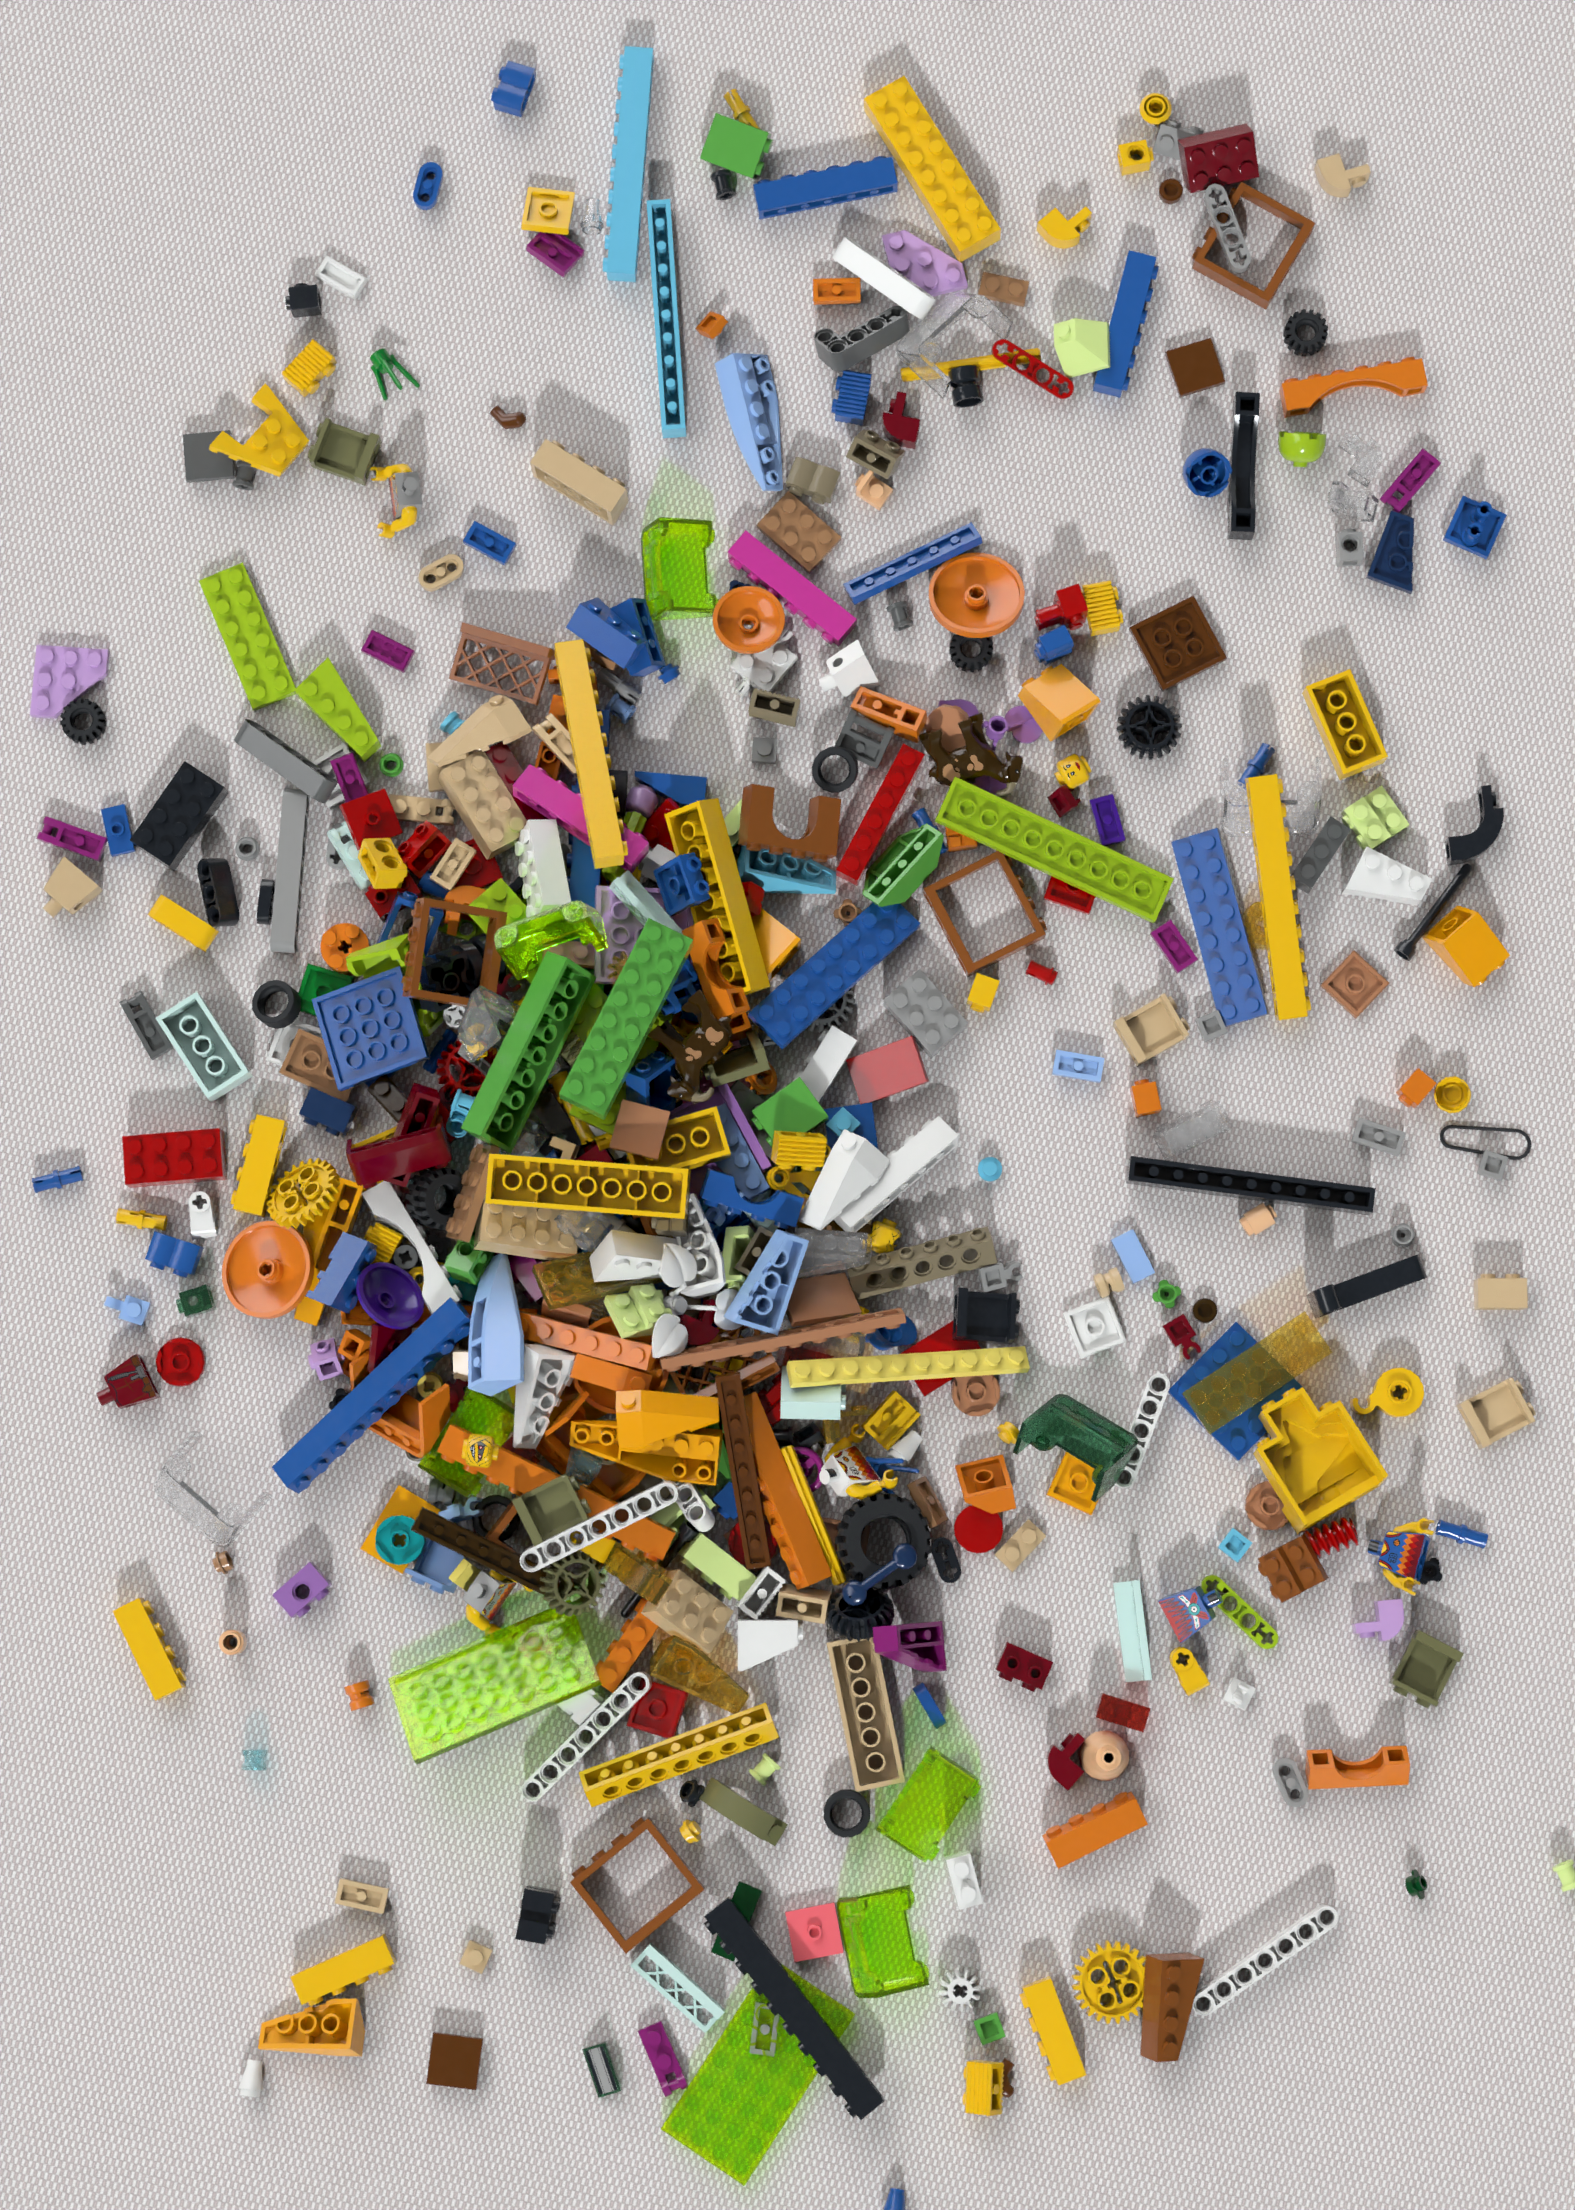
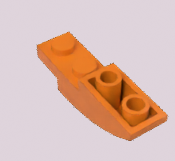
[535,694,569,781]

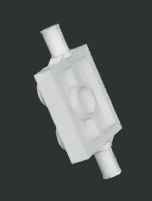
[730,628,798,697]

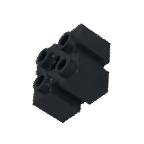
[419,947,477,1013]
[515,1885,561,1945]

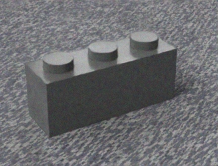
[1291,816,1351,894]

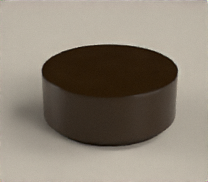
[1192,1298,1217,1323]

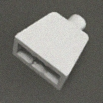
[818,640,880,697]

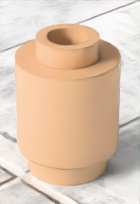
[1239,1203,1277,1236]
[219,1630,247,1655]

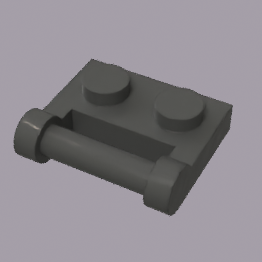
[835,709,895,769]

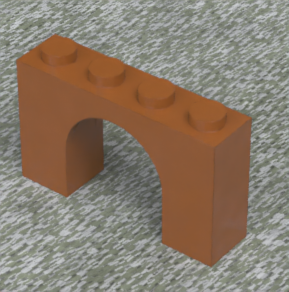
[738,784,841,862]

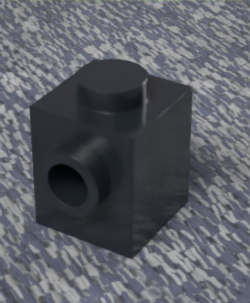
[285,283,322,318]

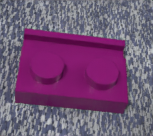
[526,232,585,277]

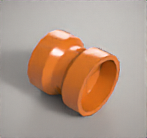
[344,1680,375,1711]

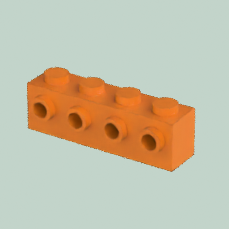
[592,1596,659,1693]
[1042,1791,1148,1869]

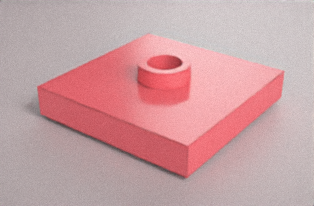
[785,1902,844,1962]

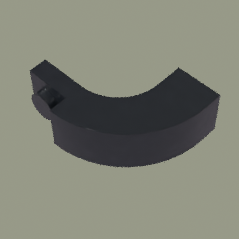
[1445,785,1504,865]

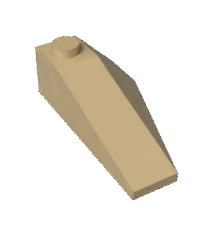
[428,695,532,767]

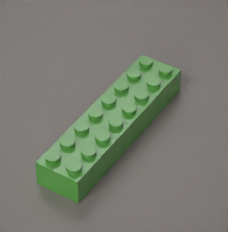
[559,918,693,1120]
[461,951,596,1154]

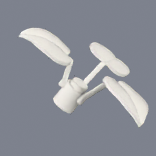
[652,1243,742,1358]

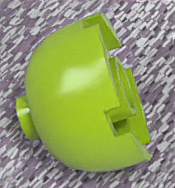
[1278,431,1327,467]

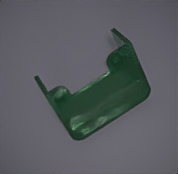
[1013,1394,1138,1502]

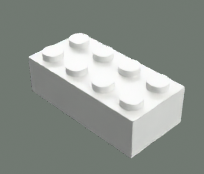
[515,819,572,929]

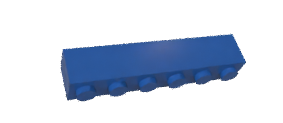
[753,156,898,220]
[1093,250,1159,398]

